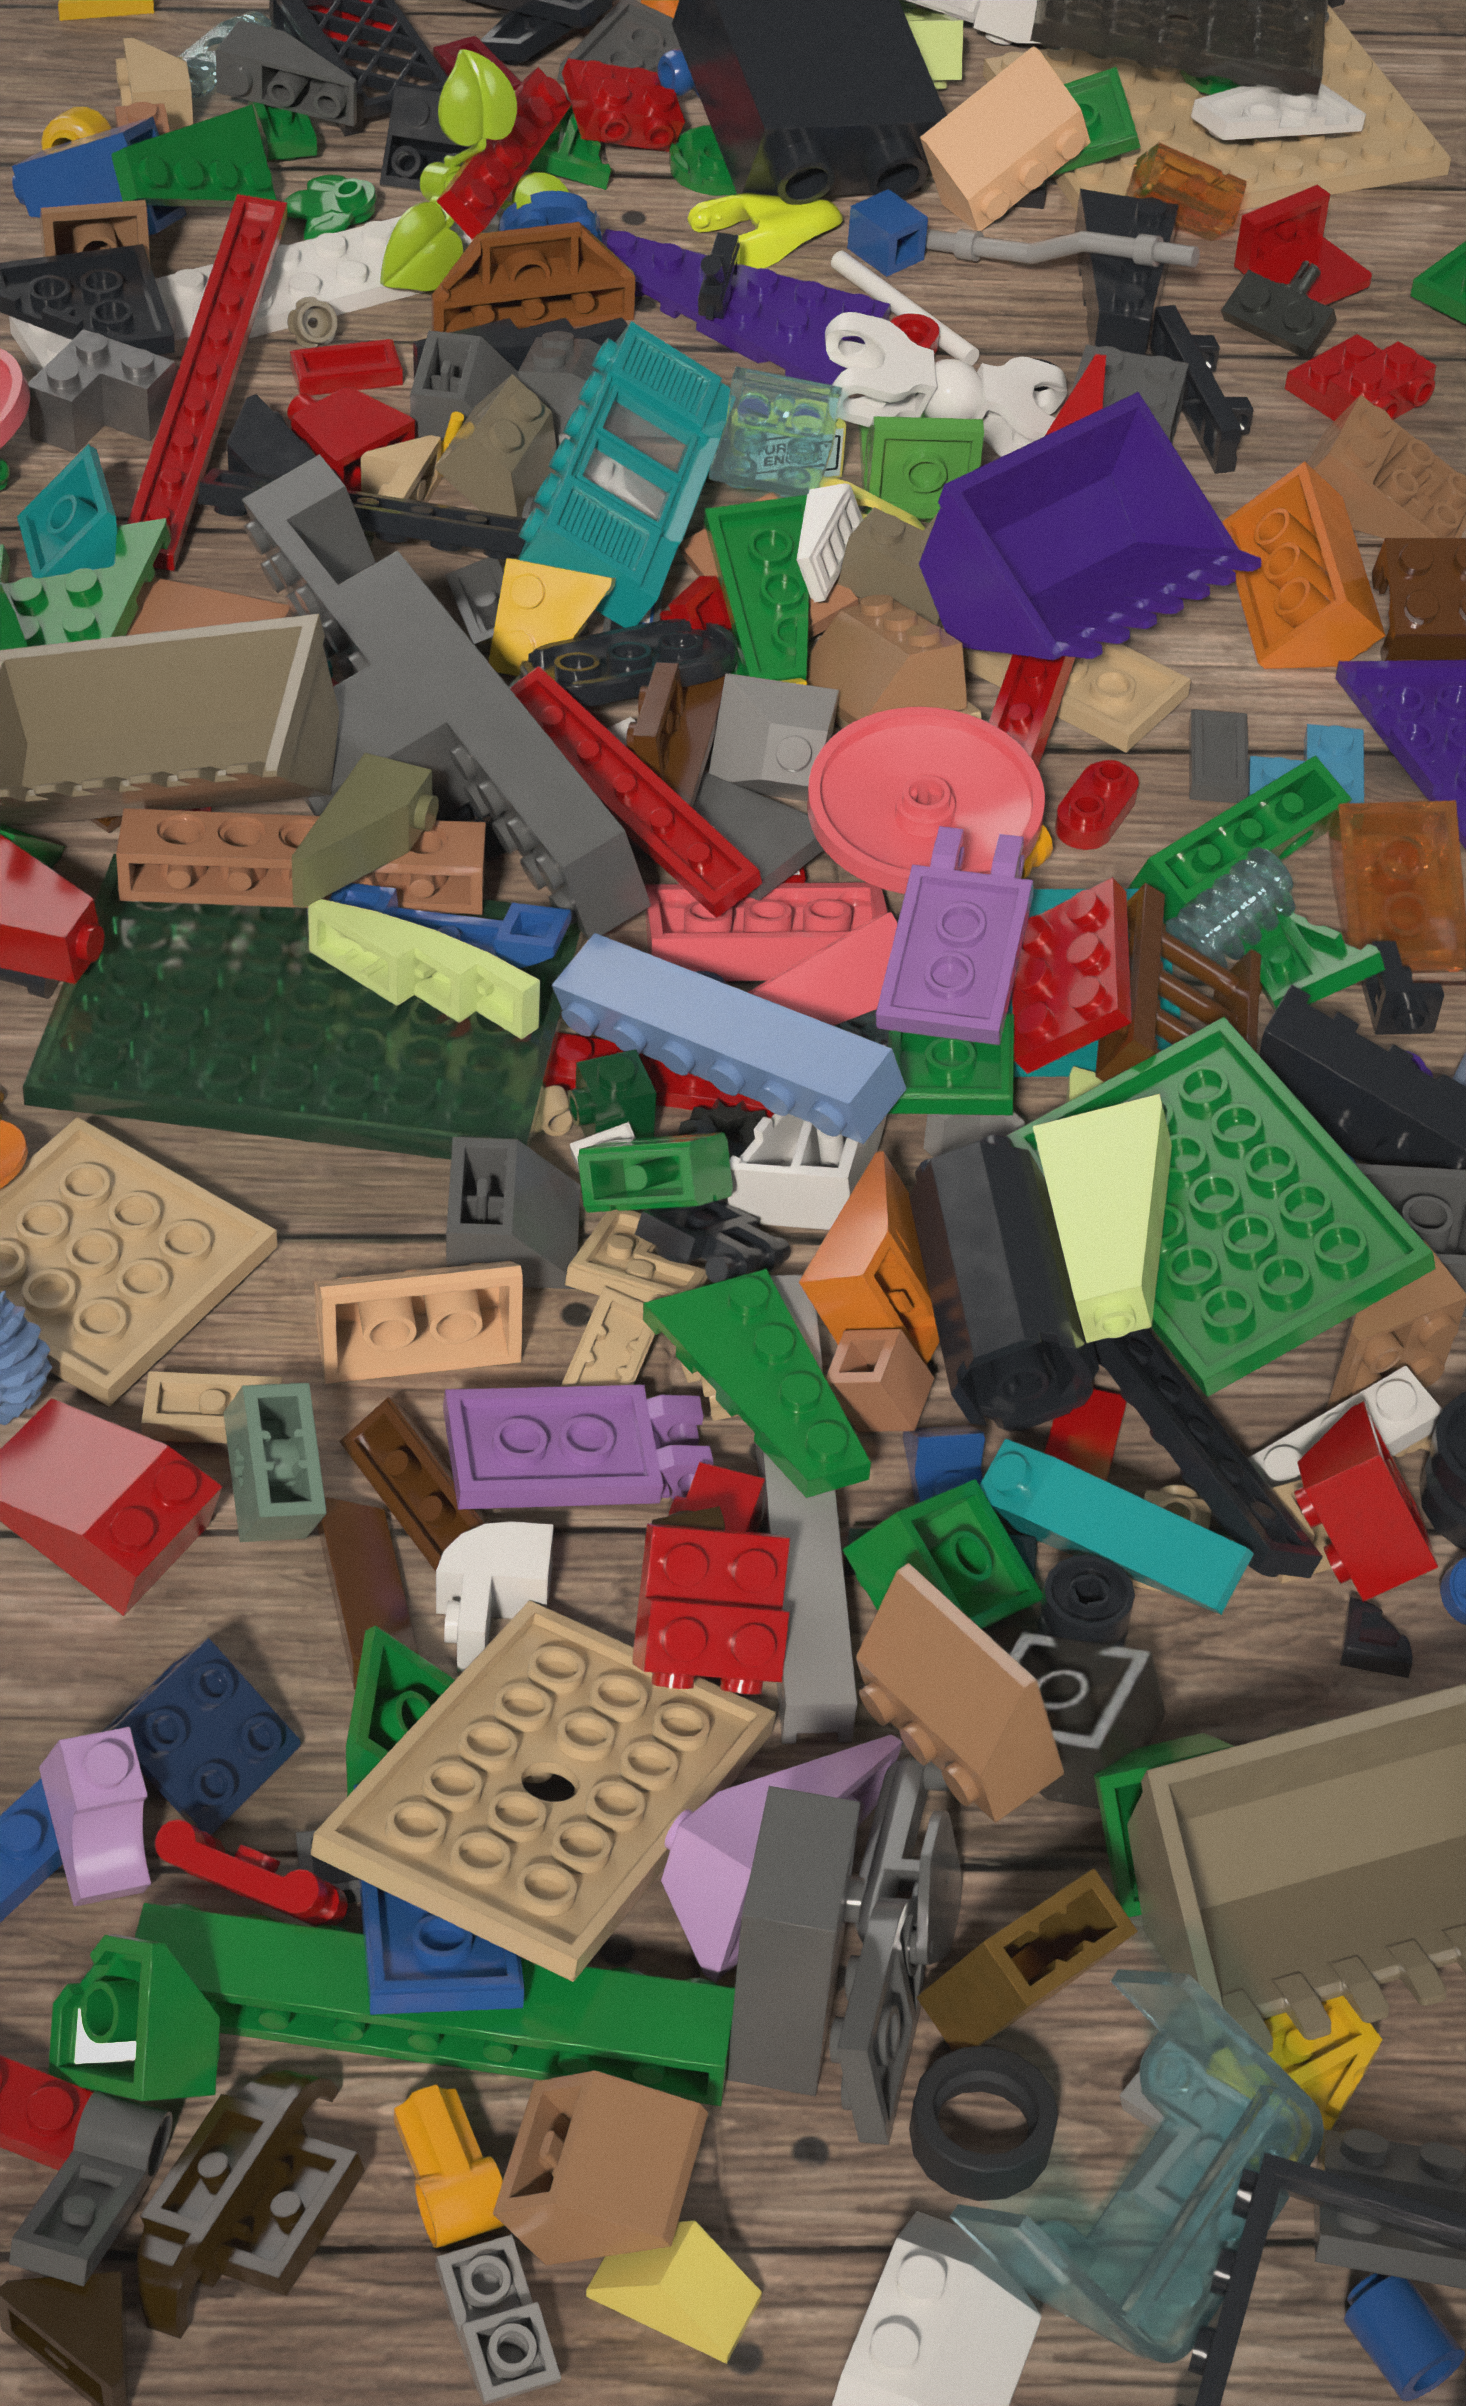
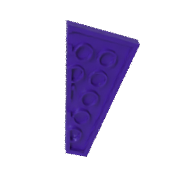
[602,229,890,394]
[1335,660,1466,849]

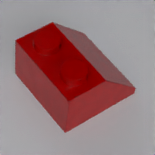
[1294,1401,1438,1602]

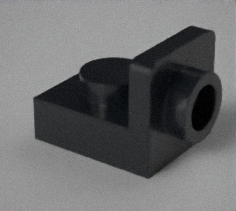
[1361,941,1444,1035]

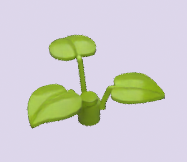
[380,49,569,291]

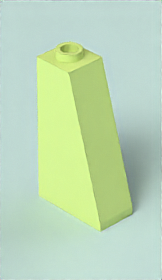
[1033,1094,1172,1343]

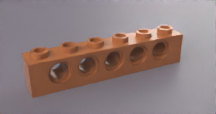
[116,808,486,915]

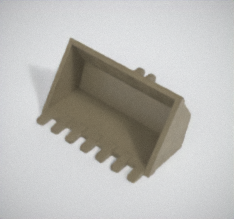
[0,614,340,827]
[1127,1684,1466,2057]

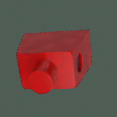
[287,387,415,492]

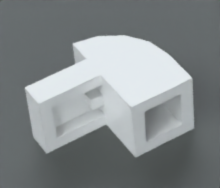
[436,1522,553,1672]

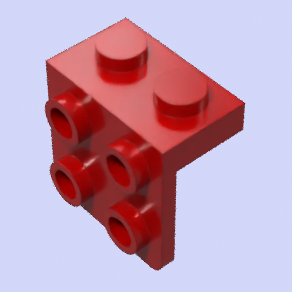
[1234,184,1372,305]

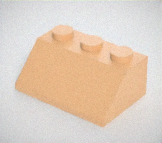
[920,46,1091,231]
[314,1261,523,1384]

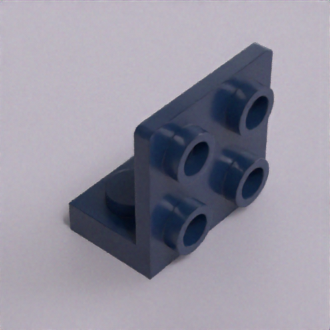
[99,1637,301,1835]

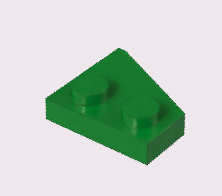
[529,106,611,190]
[1232,910,1386,1011]

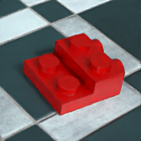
[561,58,685,152]
[1285,334,1437,421]
[632,1523,790,1694]

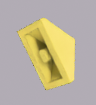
[586,2220,762,2364]

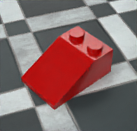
[0,1398,223,1616]

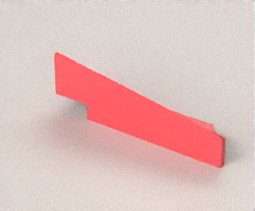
[748,911,898,1026]

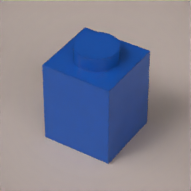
[847,189,928,277]

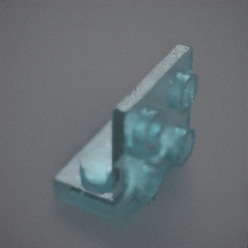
[709,366,842,498]

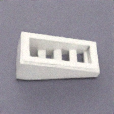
[797,483,863,603]

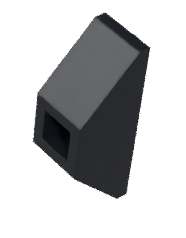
[227,394,340,479]

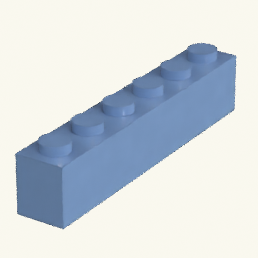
[552,933,906,1144]

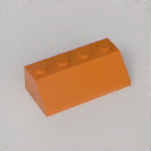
[1222,461,1386,669]

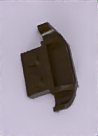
[137,2070,365,2339]

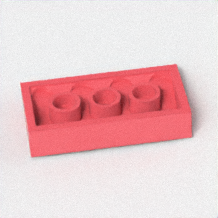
[645,882,888,981]

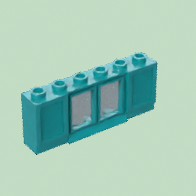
[519,321,738,628]

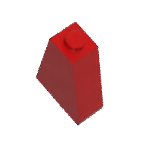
[0,835,104,984]

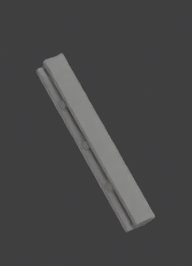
[755,1275,857,1744]

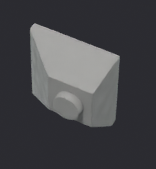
[709,673,839,802]

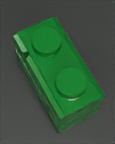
[577,1133,733,1213]

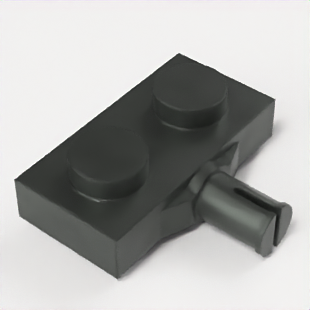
[1221,261,1337,360]

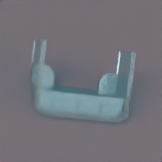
[950,1969,1324,2363]

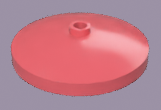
[807,707,1045,894]

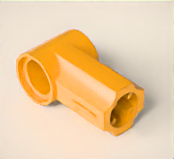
[394,2084,505,2248]

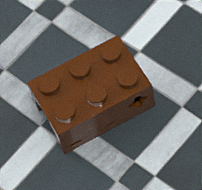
[1372,538,1466,661]

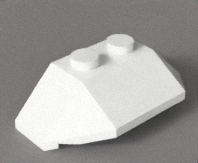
[832,2211,1042,2406]

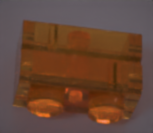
[1125,142,1247,241]

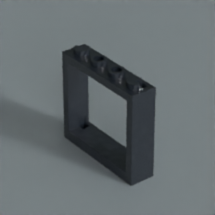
[1178,2152,1466,2406]

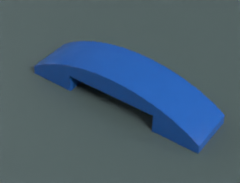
[328,883,572,969]

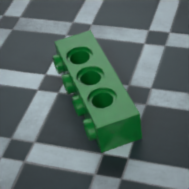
[1127,755,1352,933]

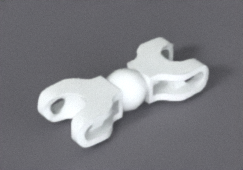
[825,312,1067,457]

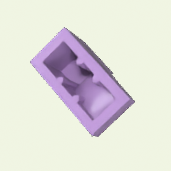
[39,1727,151,1907]

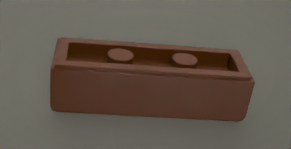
[339,1397,494,1572]
[317,1497,419,1690]

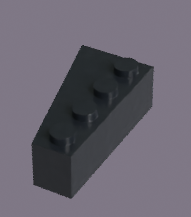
[1074,189,1179,356]

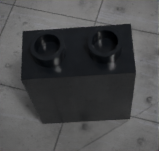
[672,0,947,205]

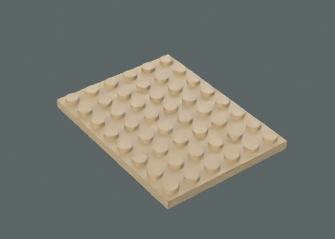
[983,5,1451,221]

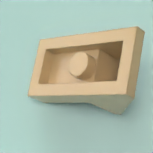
[361,435,441,544]

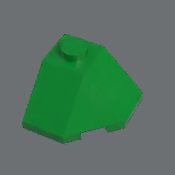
[48,1934,220,2101]

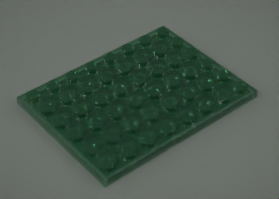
[23,854,584,1160]

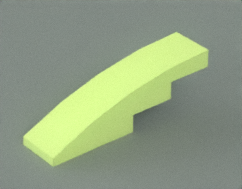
[308,899,540,1039]

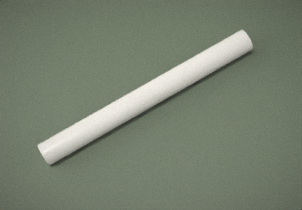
[831,250,979,366]

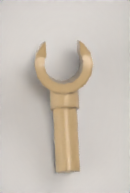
[493,1085,573,1141]

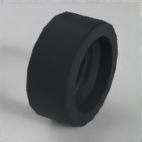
[909,2045,1058,2201]

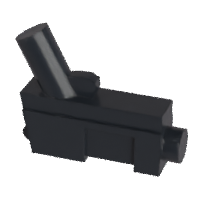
[698,232,740,320]

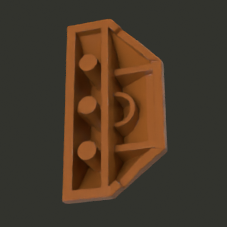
[431,222,636,333]

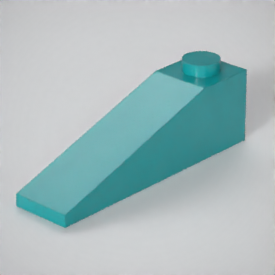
[979,1439,1254,1615]

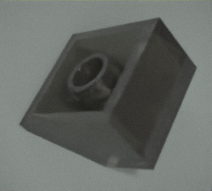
[1010,1632,1166,1809]

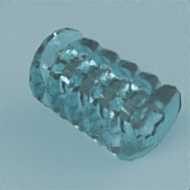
[1166,847,1296,969]

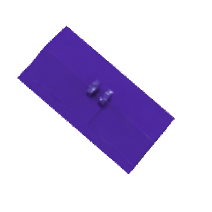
[919,392,1261,660]

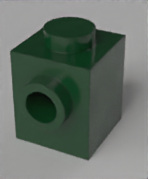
[568,1049,656,1139]

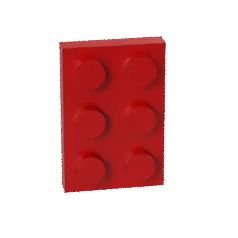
[1012,877,1132,1074]

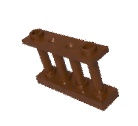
[1095,883,1262,1082]

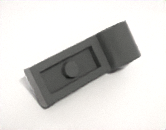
[9,2091,172,2286]

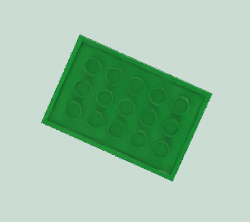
[1007,1017,1436,1397]

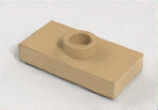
[560,1286,655,1387]

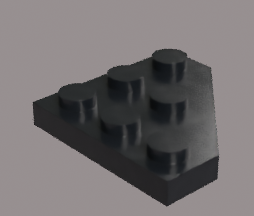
[0,244,175,355]

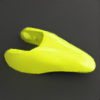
[687,193,843,269]

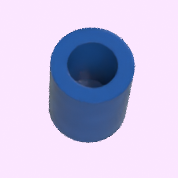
[1344,2273,1465,2401]

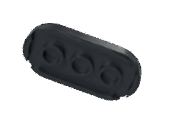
[520,619,737,707]

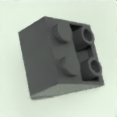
[410,330,519,443]
[446,1137,580,1289]

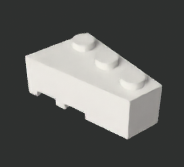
[727,1045,887,1230]

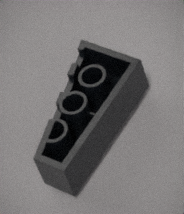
[1259,984,1466,1170]

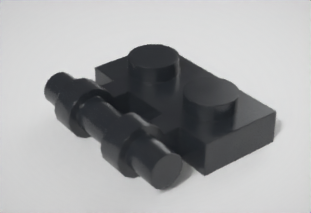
[635,1200,791,1283]

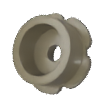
[287,296,337,348]

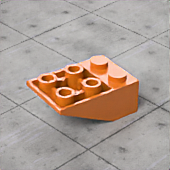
[799,1151,940,1366]

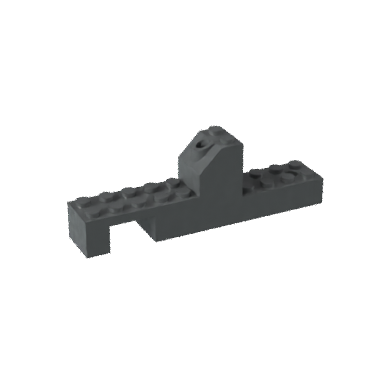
[242,454,651,940]

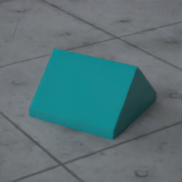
[17,444,117,578]

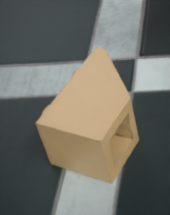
[115,38,193,132]

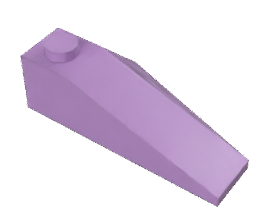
[661,1735,903,1982]

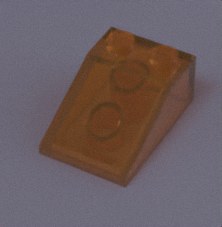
[1328,800,1466,973]

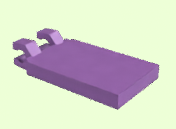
[876,826,1033,1045]
[443,1385,714,1509]

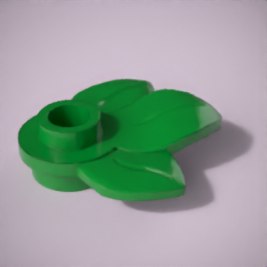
[283,175,377,240]

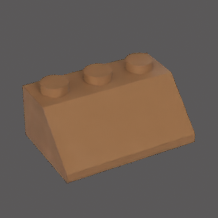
[806,595,967,724]
[856,1563,1064,1823]

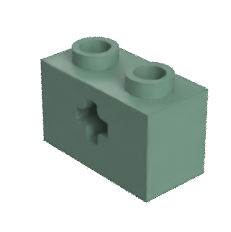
[223,1383,327,1542]

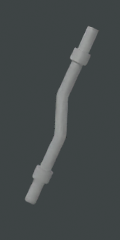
[925,228,1200,267]

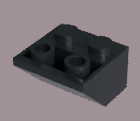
[380,85,473,192]

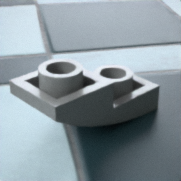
[435,2234,561,2406]

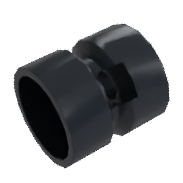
[1034,1555,1135,1686]

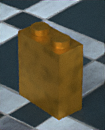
[916,1868,1138,2051]

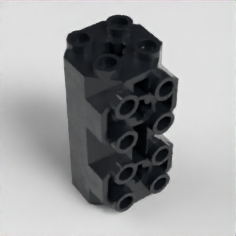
[909,1135,1100,1432]

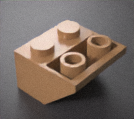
[1326,1240,1466,1411]
[493,2071,709,2266]

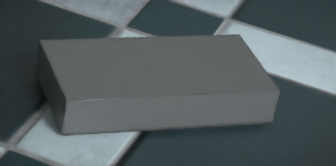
[1189,709,1249,803]

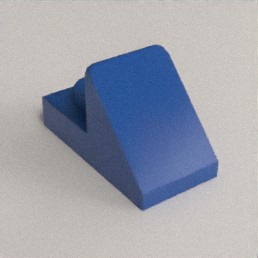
[903,1425,985,1504]

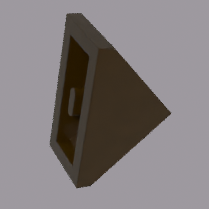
[0,2271,128,2406]

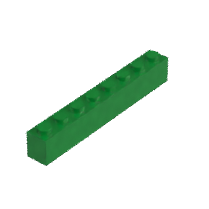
[134,1903,735,2106]

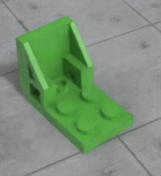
[858,413,984,523]

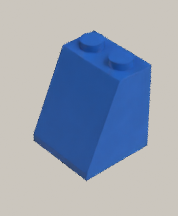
[12,116,187,235]

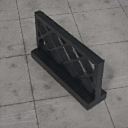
[269,0,448,137]

